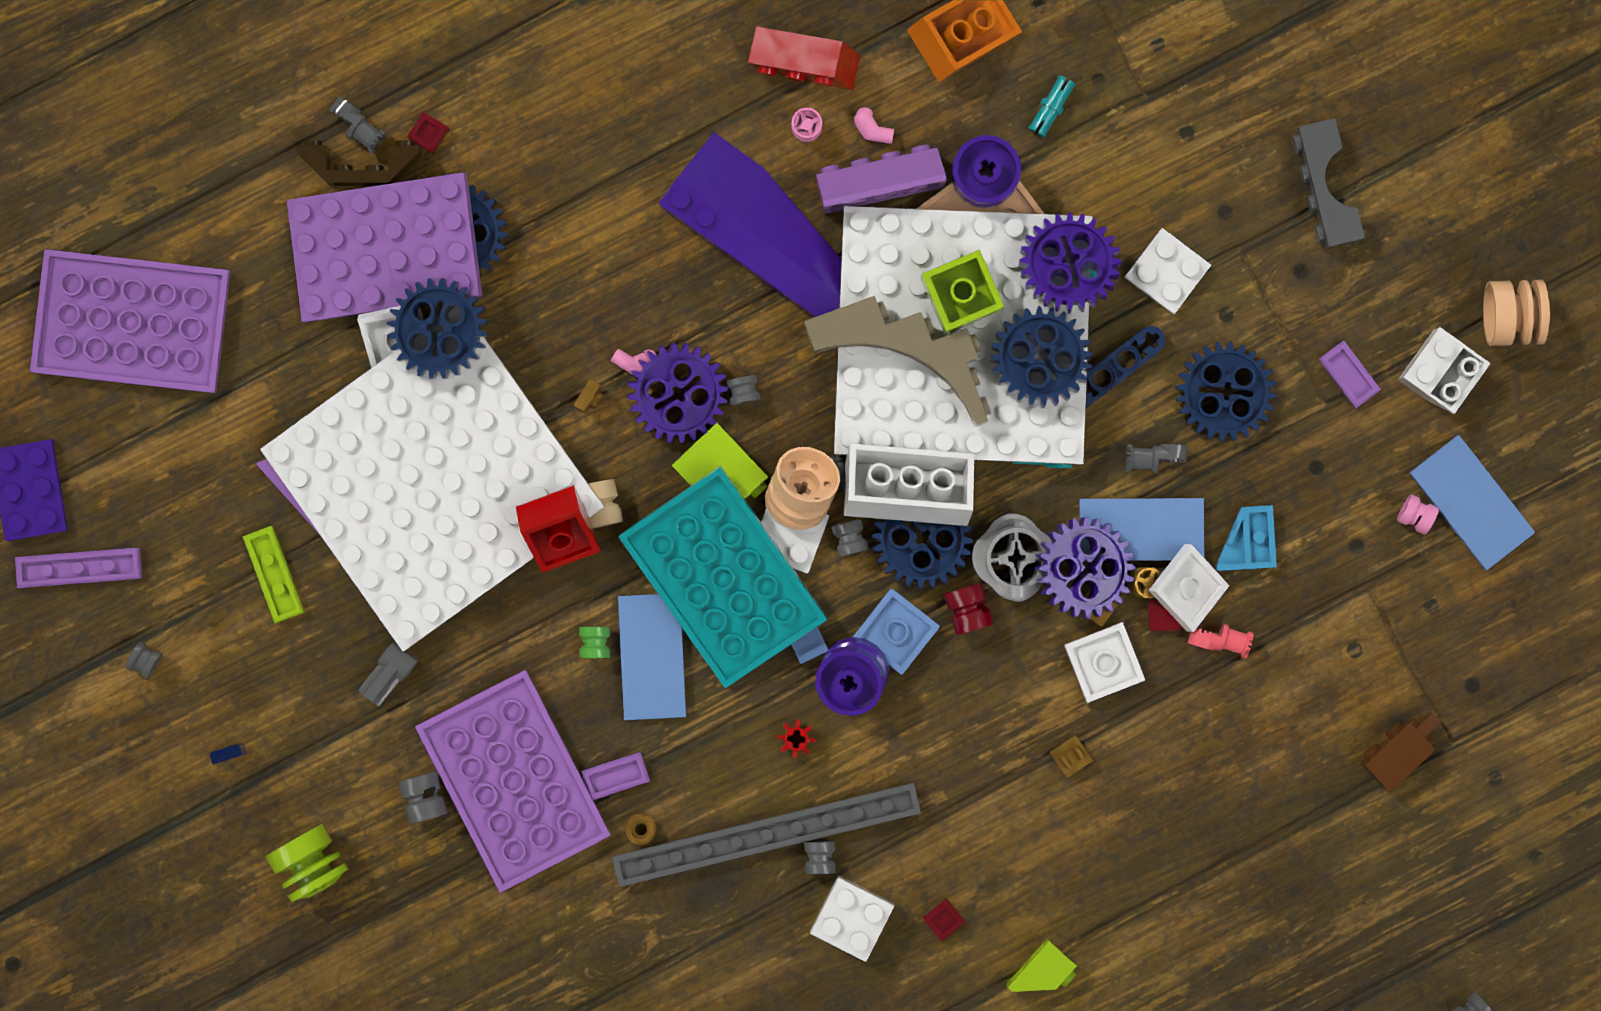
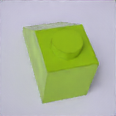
[1006,939,1077,992]

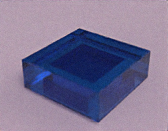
[209,743,247,765]

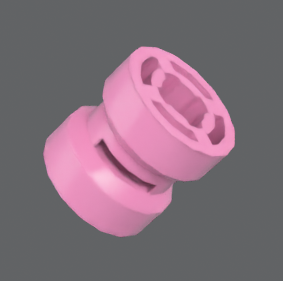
[791,107,822,142]
[1397,494,1439,535]

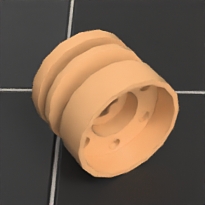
[1483,280,1550,346]
[765,447,840,530]

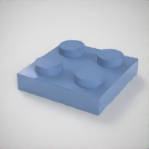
[853,588,940,675]

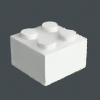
[810,875,894,962]

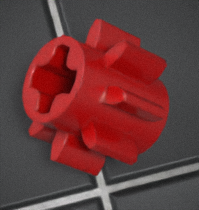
[777,719,816,758]

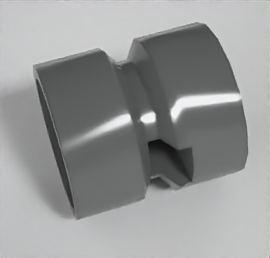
[398,771,448,824]

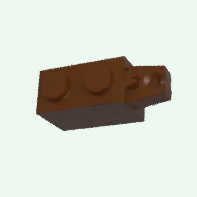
[1360,712,1440,792]

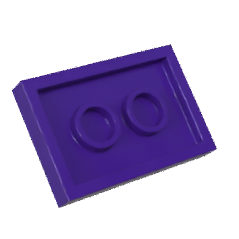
[0,439,69,541]

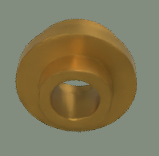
[625,814,656,845]

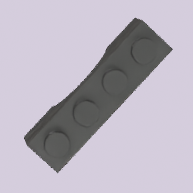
[1292,118,1365,250]

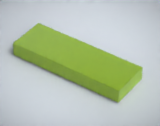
[243,526,305,623]

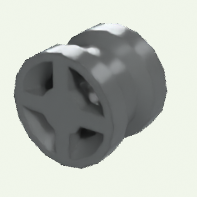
[726,375,761,406]
[125,641,163,680]

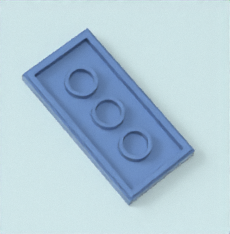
[1409,435,1535,571]
[1079,498,1204,561]
[618,594,686,720]

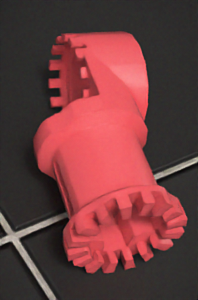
[1187,624,1254,659]

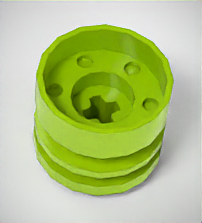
[265,824,349,903]

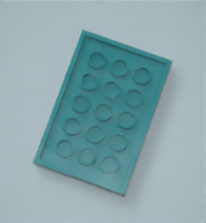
[618,466,828,688]

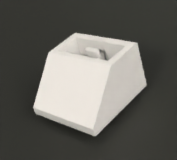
[1398,327,1491,414]

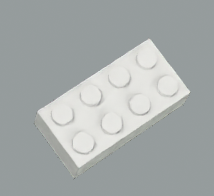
[844,443,974,526]

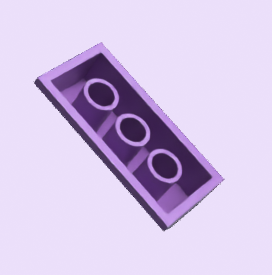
[816,145,947,214]

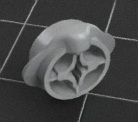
[972,513,1052,602]

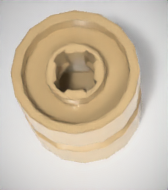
[589,479,623,528]

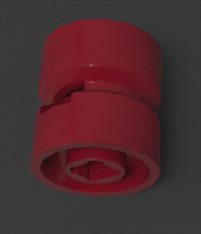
[944,582,994,636]

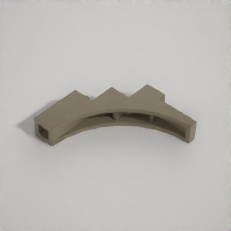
[804,295,991,427]

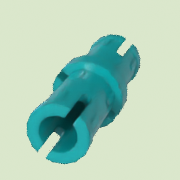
[1028,75,1076,138]

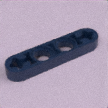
[1085,326,1165,409]

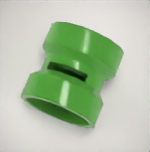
[579,627,610,658]

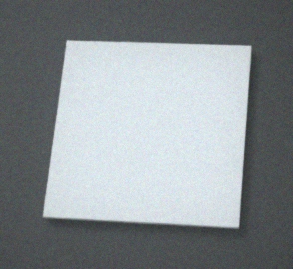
[834,206,1092,464]
[260,306,604,652]

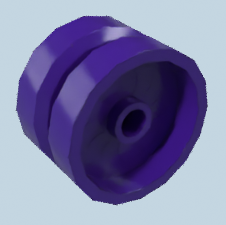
[951,135,1021,208]
[815,637,889,716]

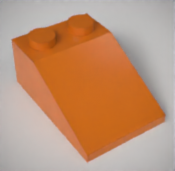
[907,0,1022,82]

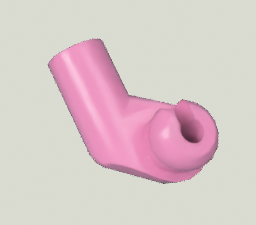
[854,107,894,144]
[611,348,657,375]

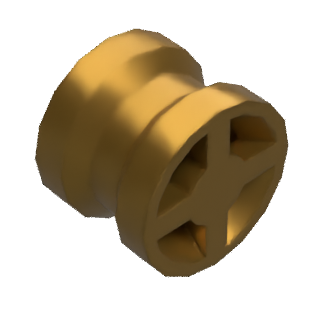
[1127,567,1161,598]

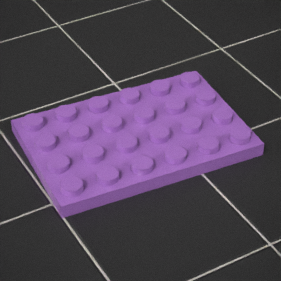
[287,172,482,323]
[30,249,231,394]
[415,670,611,893]

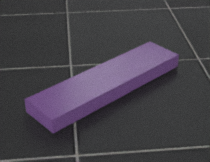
[15,548,143,588]

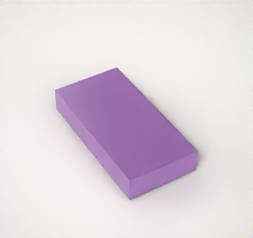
[1318,341,1381,409]
[581,752,650,800]

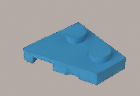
[1215,505,1277,571]

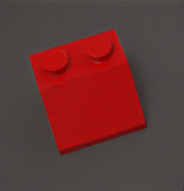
[515,485,601,573]

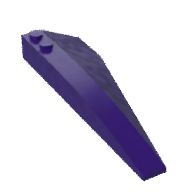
[659,133,842,318]

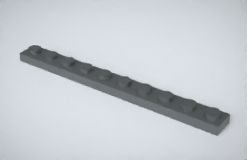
[612,783,921,887]

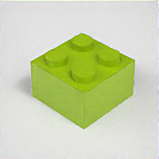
[921,249,1004,335]

